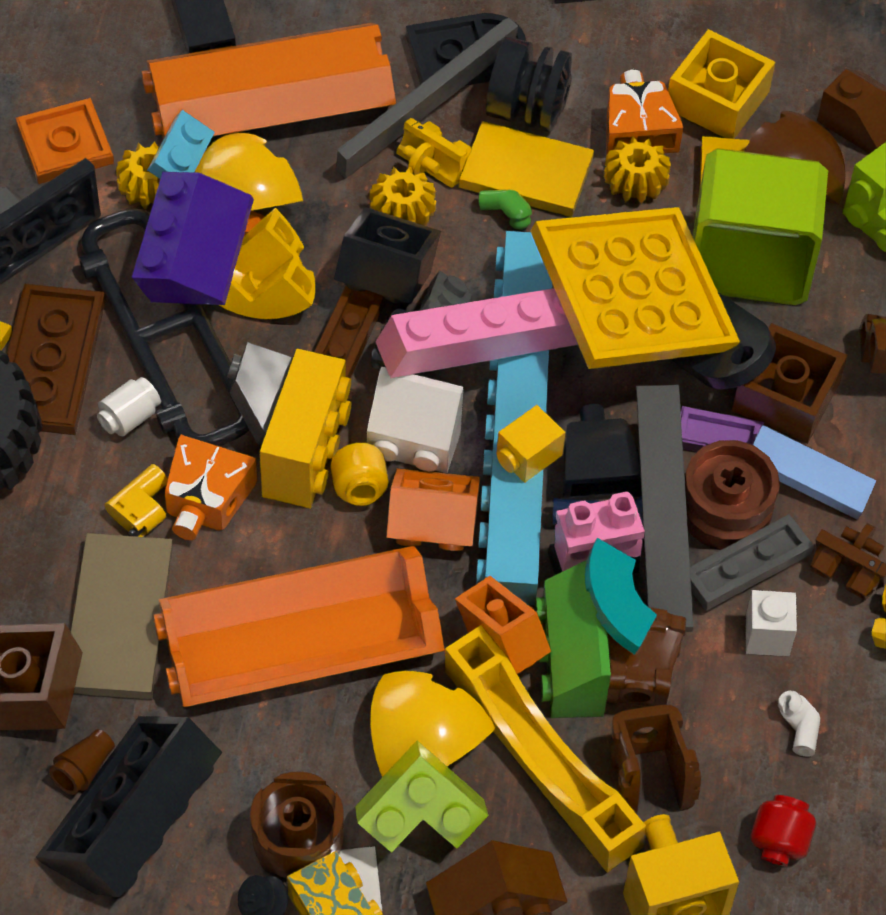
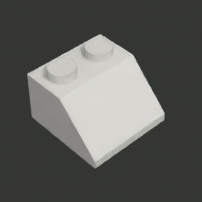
[367,367,463,473]

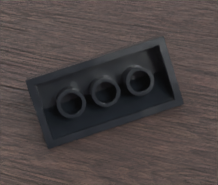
[36,716,222,897]

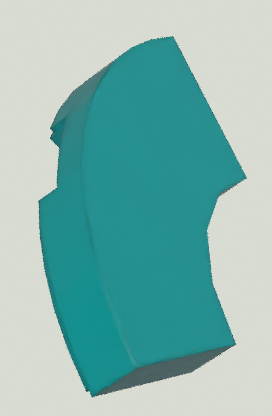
[585,538,657,655]

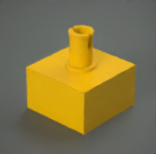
[623,814,739,915]

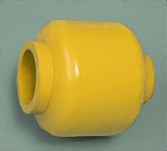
[331,442,389,506]

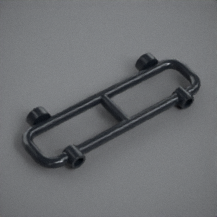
[78,208,249,446]

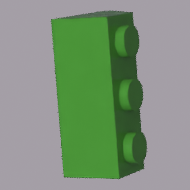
[535,560,611,718]

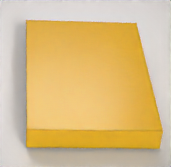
[459,121,594,217]

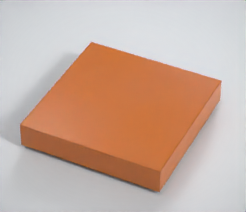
[16,98,114,184]

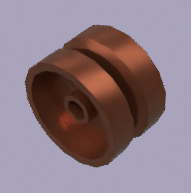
[685,440,780,550]

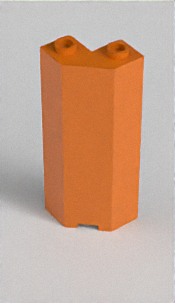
[141,23,396,139]
[153,546,445,707]

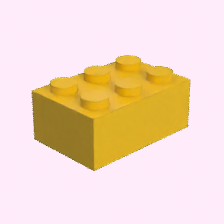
[260,348,352,509]

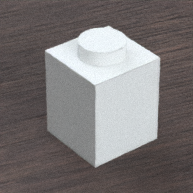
[746,590,797,656]

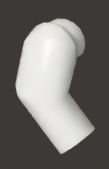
[778,690,820,757]

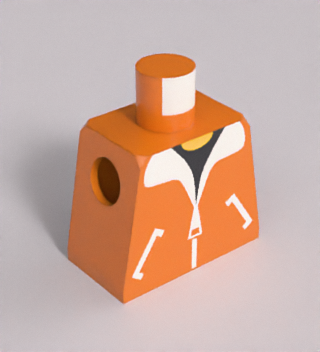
[606,70,683,156]
[165,435,257,540]

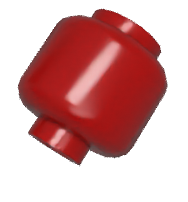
[750,795,817,866]

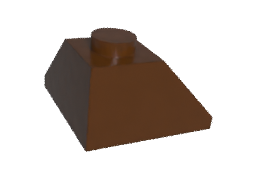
[817,69,886,154]

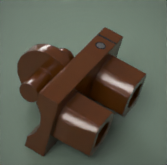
[811,523,886,600]

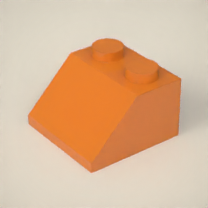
[386,468,481,551]

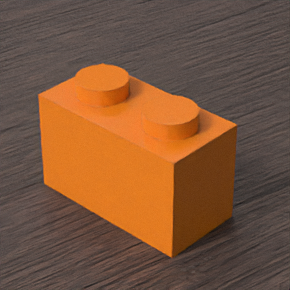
[455,576,551,674]

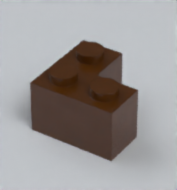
[426,840,568,915]

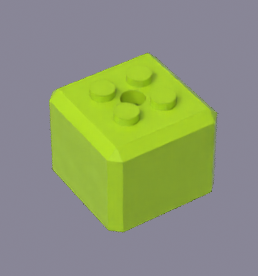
[693,148,828,305]

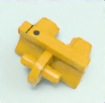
[396,118,471,188]

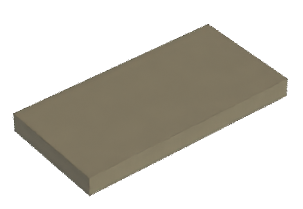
[71,533,173,699]

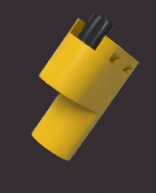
[105,464,168,537]

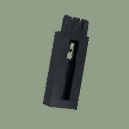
[171,0,236,54]

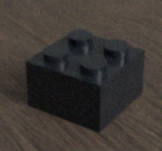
[334,207,441,304]

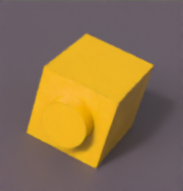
[496,405,566,483]

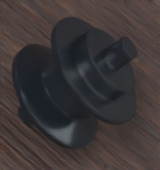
[238,875,288,915]

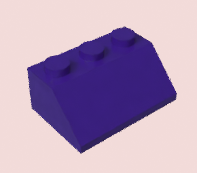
[132,172,254,305]

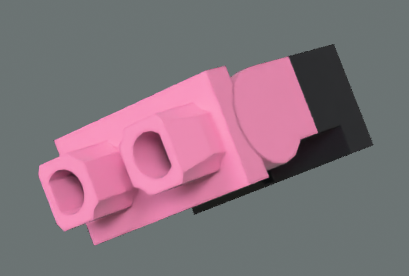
[548,492,645,575]

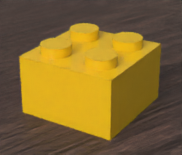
[668,29,775,139]

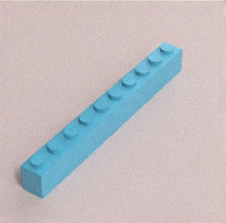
[476,231,552,606]

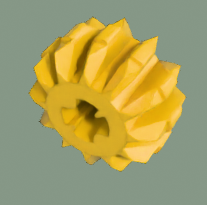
[604,136,671,204]
[116,141,160,209]
[370,166,436,226]

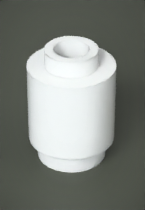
[97,377,161,436]

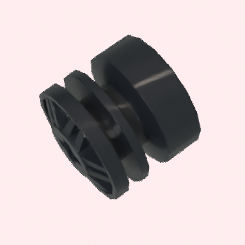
[486,37,572,132]

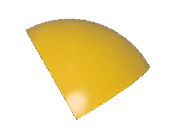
[195,133,303,211]
[219,208,315,319]
[371,671,496,777]

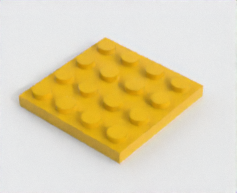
[530,207,740,369]

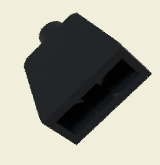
[562,404,641,500]

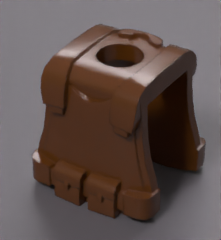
[606,608,686,706]
[610,705,701,814]

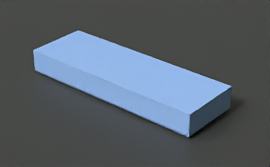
[753,425,876,520]

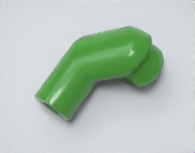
[479,190,532,230]

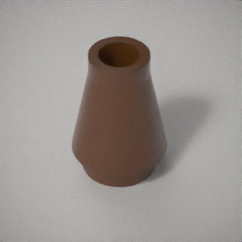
[49,729,115,795]

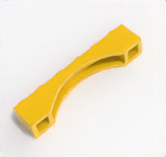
[445,625,646,873]

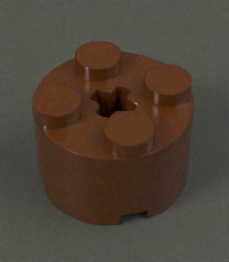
[250,771,344,878]

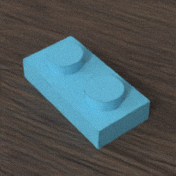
[147,110,215,179]

